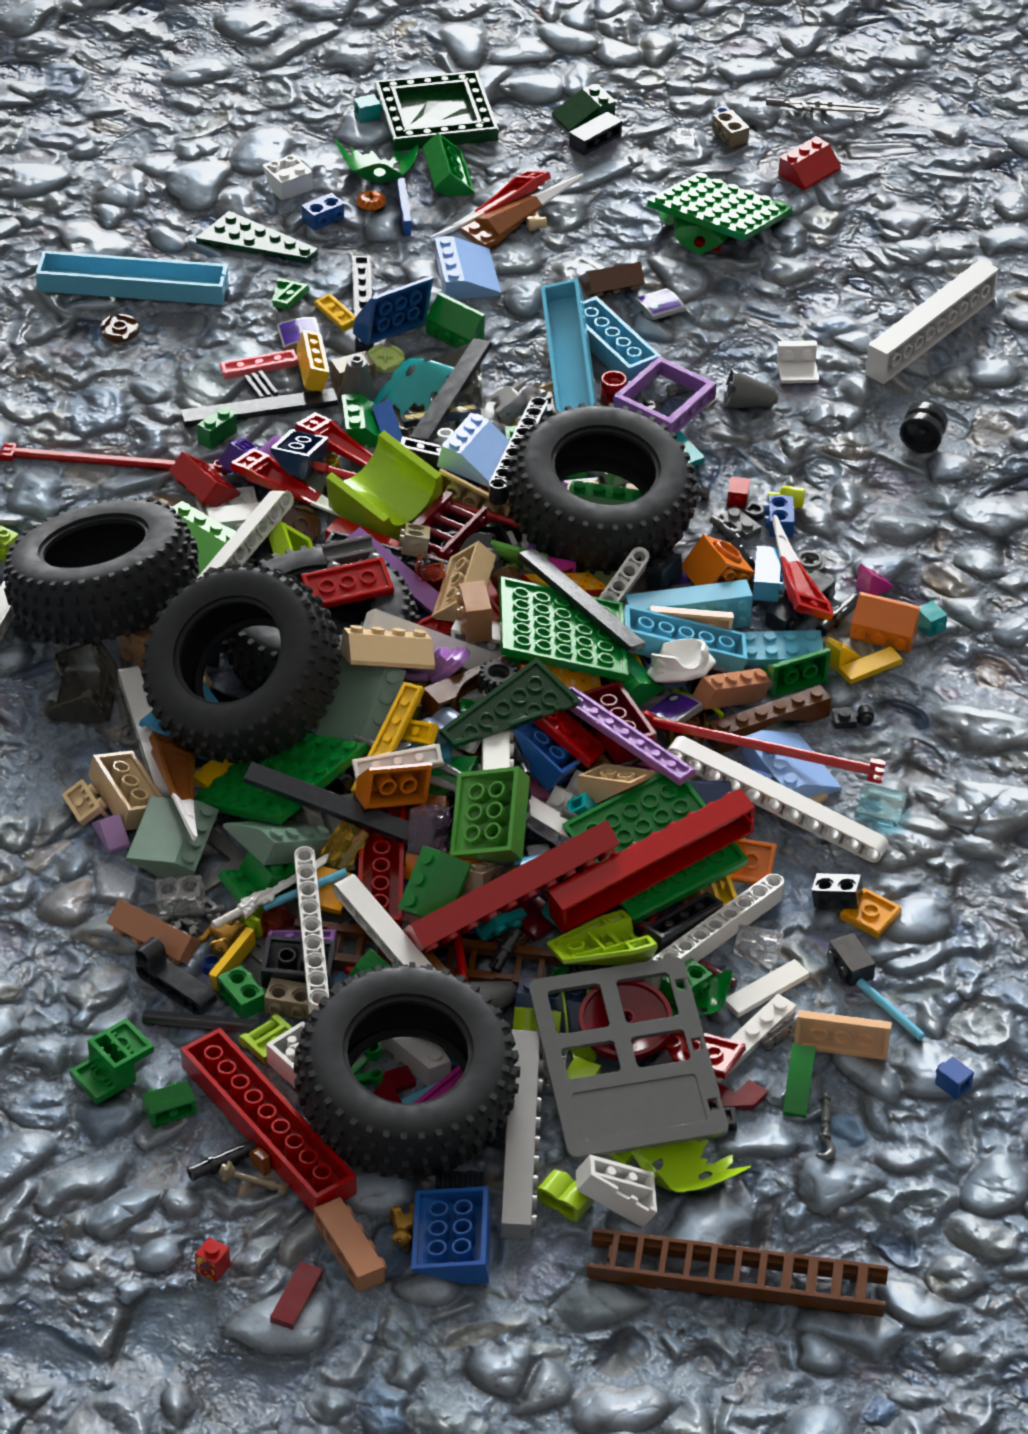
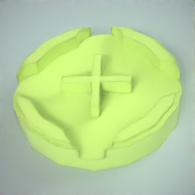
[368,345,405,373]

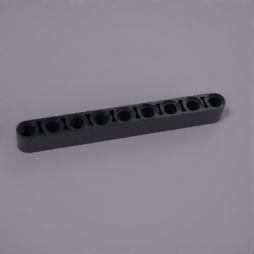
[489,397,548,505]

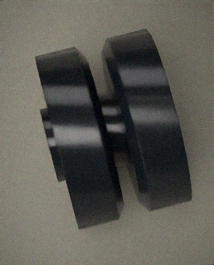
[899,402,948,453]

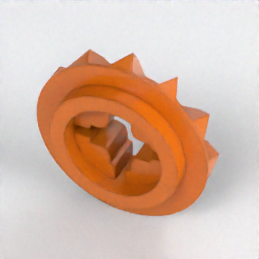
[357,190,386,210]

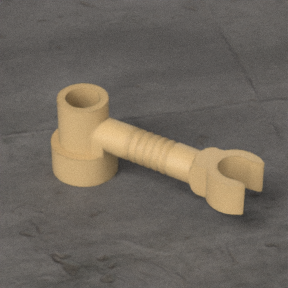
[526,210,547,232]

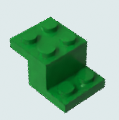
[218,851,296,903]
[69,1018,154,1104]

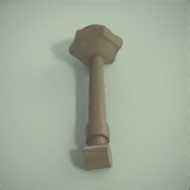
[219,1161,289,1195]

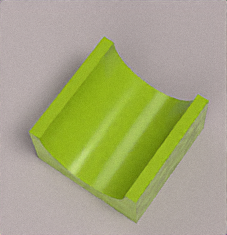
[326,431,443,541]

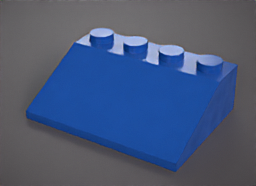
[353,276,433,346]
[513,722,587,791]
[411,1186,492,1284]

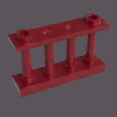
[412,491,488,561]

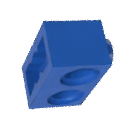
[301,193,344,230]
[764,495,795,537]

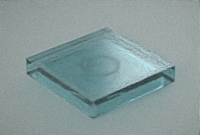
[854,783,909,827]

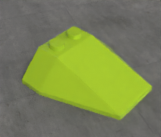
[547,909,658,966]

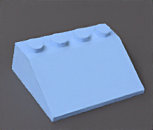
[435,236,501,299]
[437,413,510,487]
[742,730,842,798]

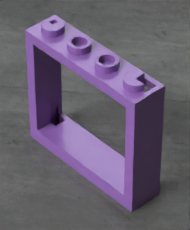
[613,356,716,434]

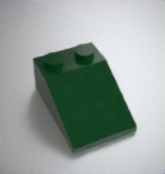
[552,84,616,133]

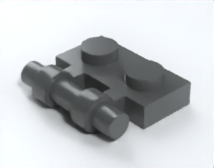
[709,506,762,543]

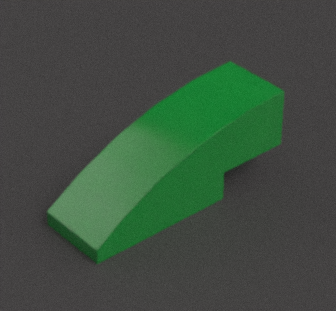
[782,1043,816,1118]

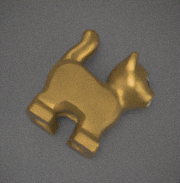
[197,912,245,957]
[389,1203,415,1252]

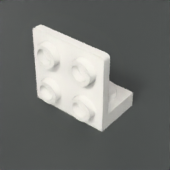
[777,341,819,384]

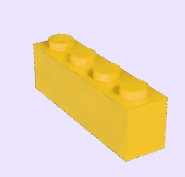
[296,330,329,392]

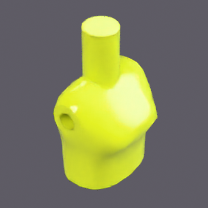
[767,486,805,509]

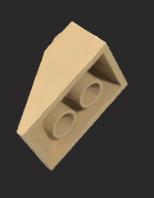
[578,763,657,805]

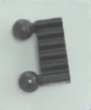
[322,534,382,569]

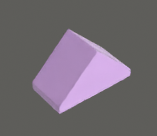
[92,814,130,853]

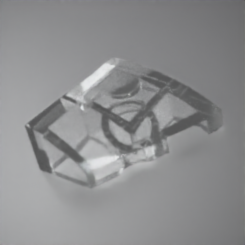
[734,924,784,973]

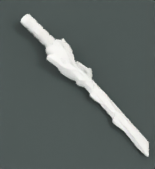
[211,853,329,929]

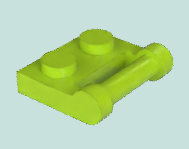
[238,1013,292,1064]

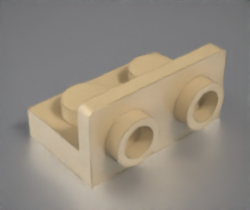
[61,779,109,826]

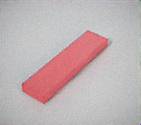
[220,349,299,379]

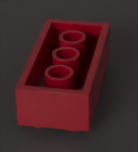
[582,681,657,765]

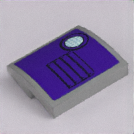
[634,288,686,320]
[277,317,324,351]
[645,692,703,723]

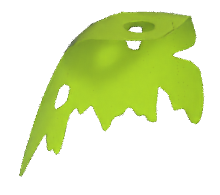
[630,1140,751,1193]

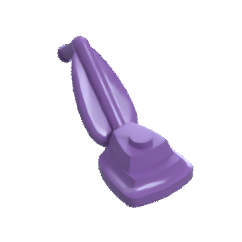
[397,646,470,684]

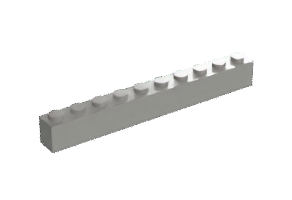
[500,1030,543,1239]

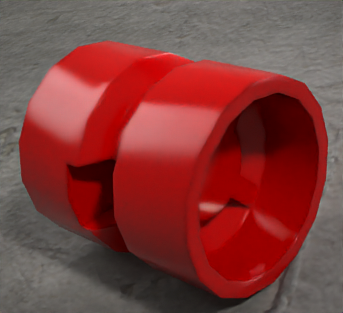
[601,371,626,406]

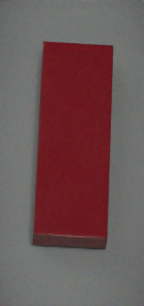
[270,1261,323,1330]

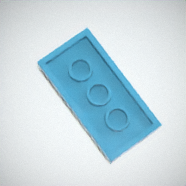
[742,630,823,666]

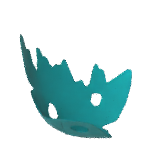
[373,358,455,429]

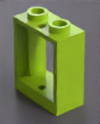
[268,521,314,556]

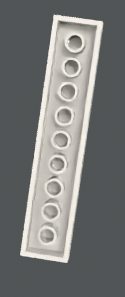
[865,260,999,384]

